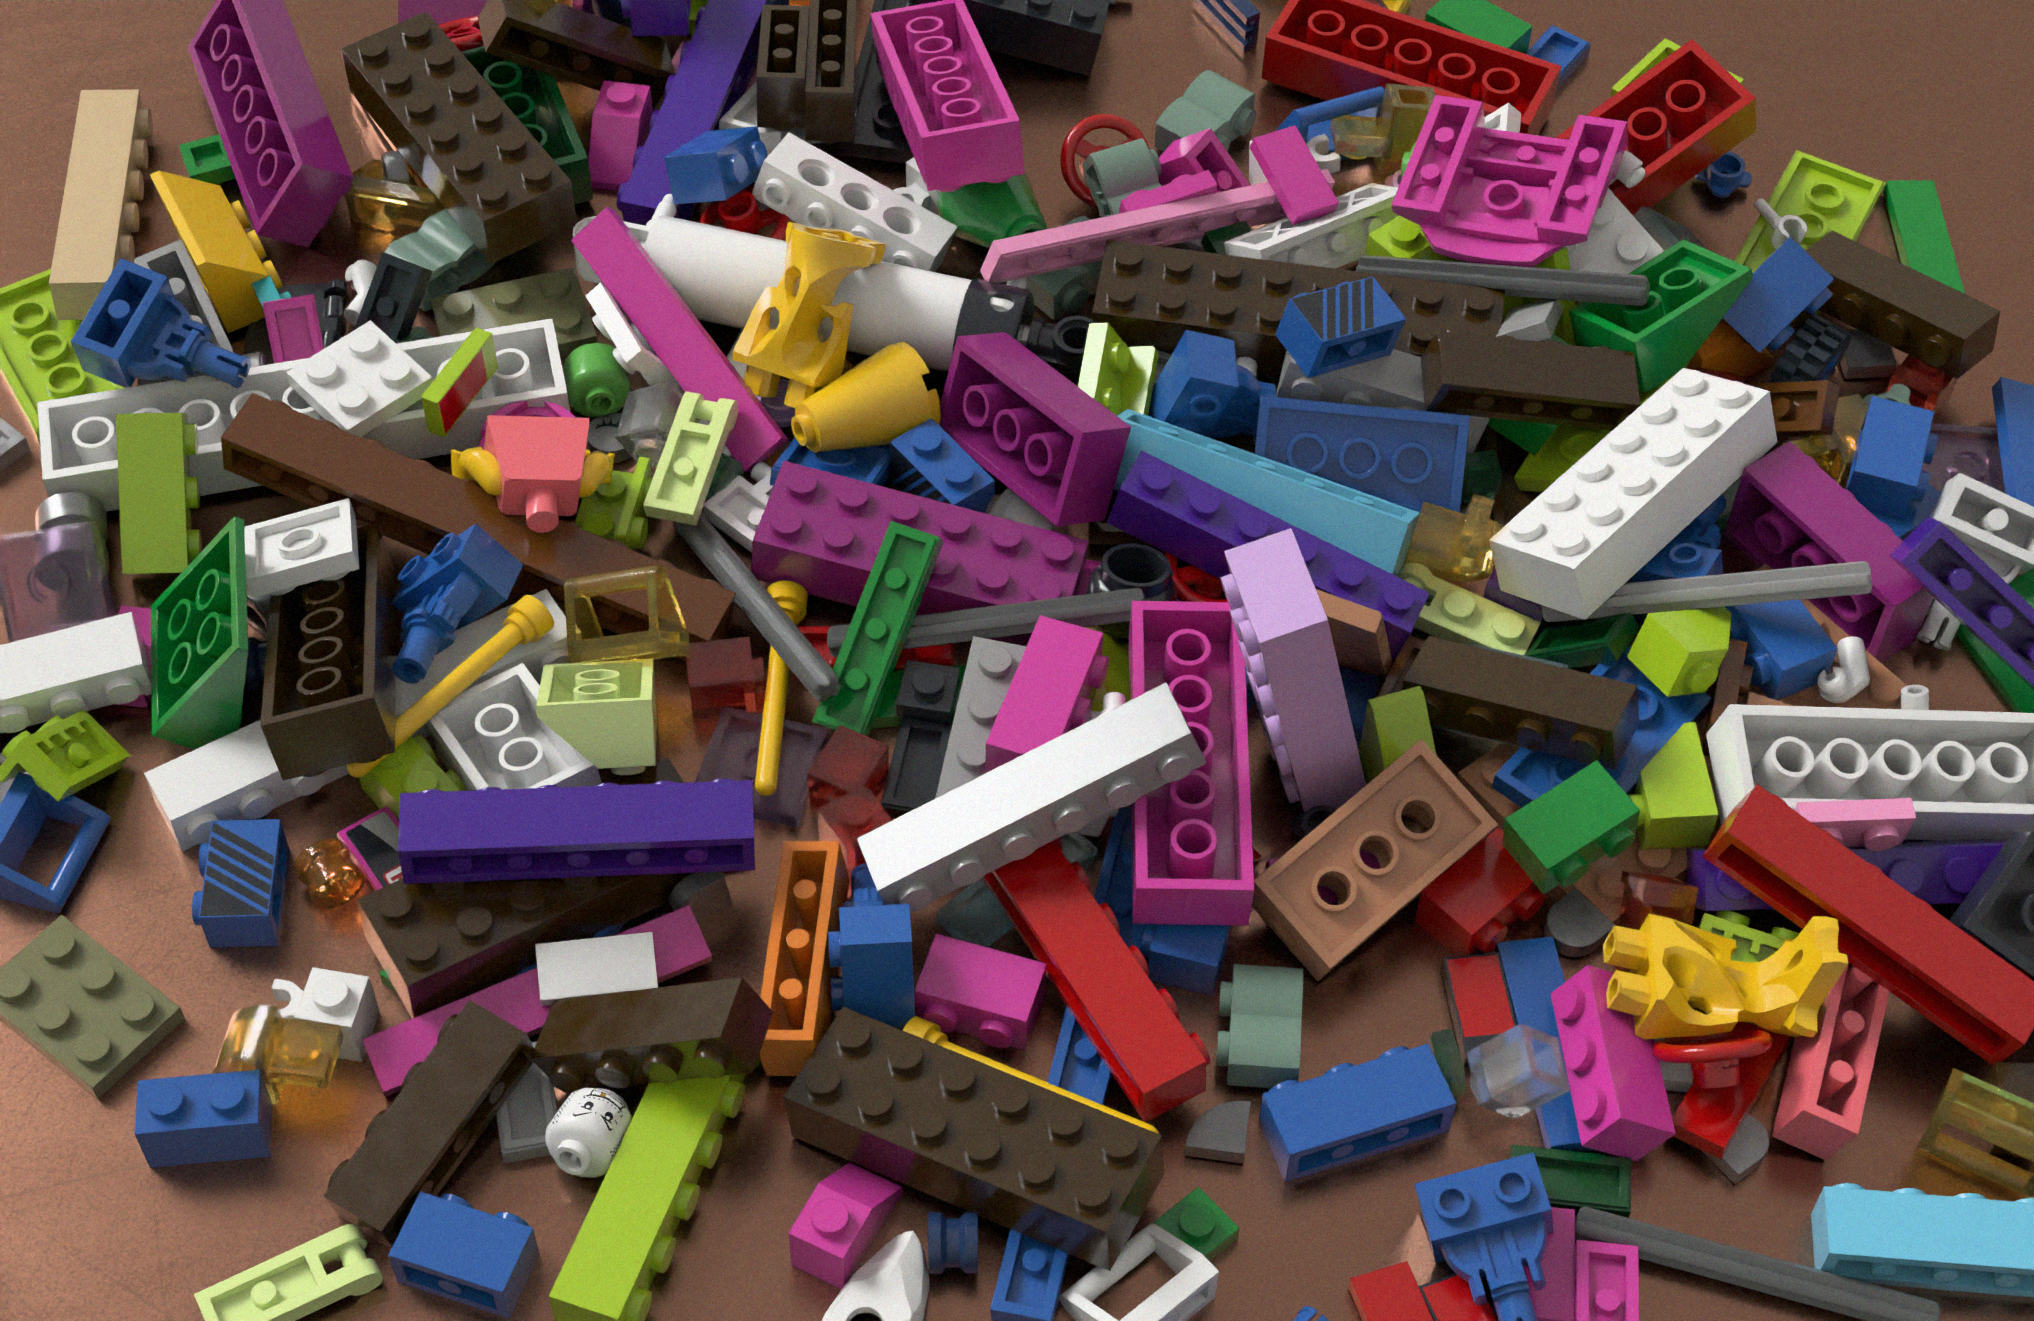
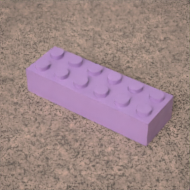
[1220,528,1366,814]

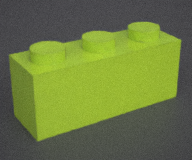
[116,412,202,574]

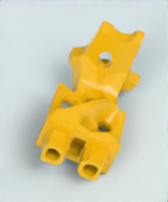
[733,222,886,408]
[1603,914,1848,1040]

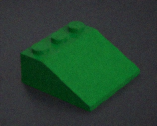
[151,516,248,749]

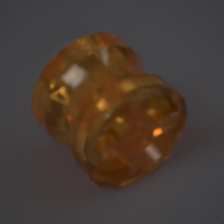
[293,838,365,910]

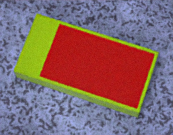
[421,327,498,438]

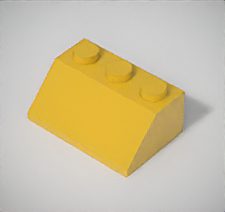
[150,171,283,334]

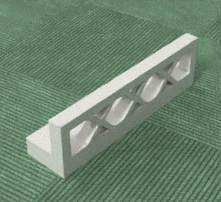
[1224,183,1399,269]

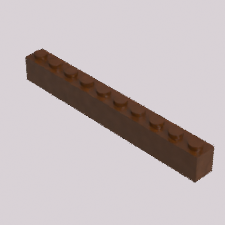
[221,393,736,670]

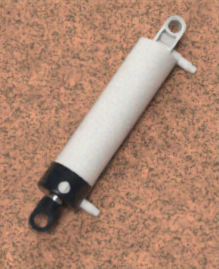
[572,194,1096,386]

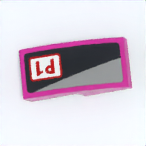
[337,806,403,891]

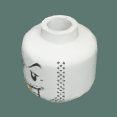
[545,1088,632,1178]

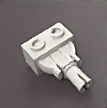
[1917,473,2034,651]

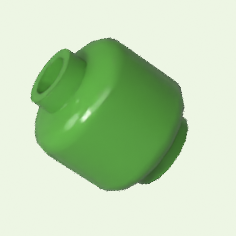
[562,343,631,418]

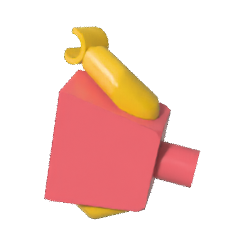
[451,415,615,533]

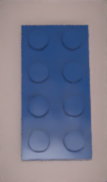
[1255,396,1470,520]
[1492,645,1712,807]

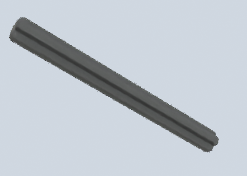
[1356,255,1650,306]
[673,513,841,702]
[827,588,1146,658]
[1575,1206,1940,1321]

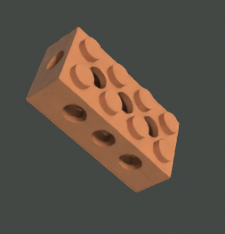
[1252,739,1498,982]

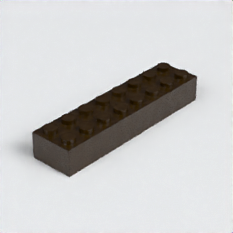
[1092,240,1505,378]

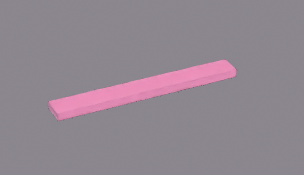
[980,169,1335,283]

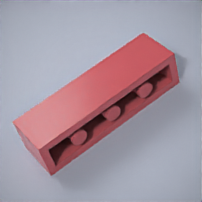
[1772,962,1889,1160]

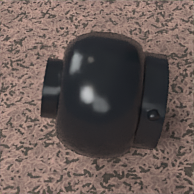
[1086,543,1177,642]

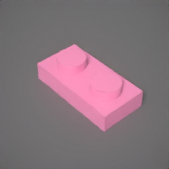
[1794,798,1916,851]

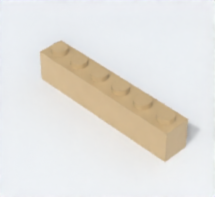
[49,89,153,320]

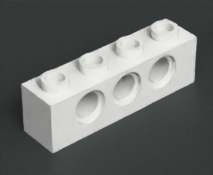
[752,132,958,272]

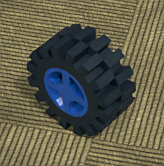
[1767,314,1852,383]

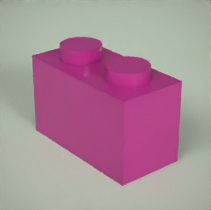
[914,934,1047,1051]

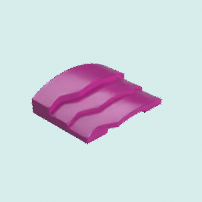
[1392,95,1628,267]

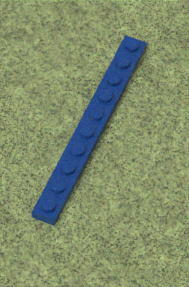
[990,807,1146,1321]

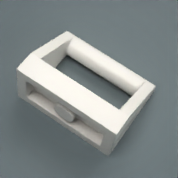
[1059,1223,1219,1321]

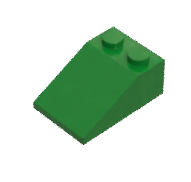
[1569,239,1753,393]

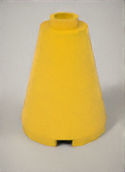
[791,342,941,453]

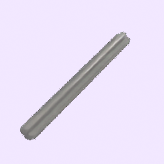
[1541,561,1872,622]

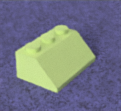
[536,659,657,775]

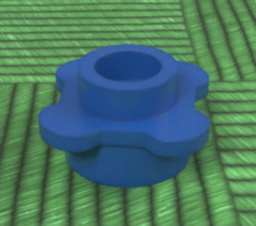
[1695,151,1752,198]

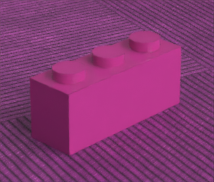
[985,615,1109,774]
[1551,965,1676,1161]

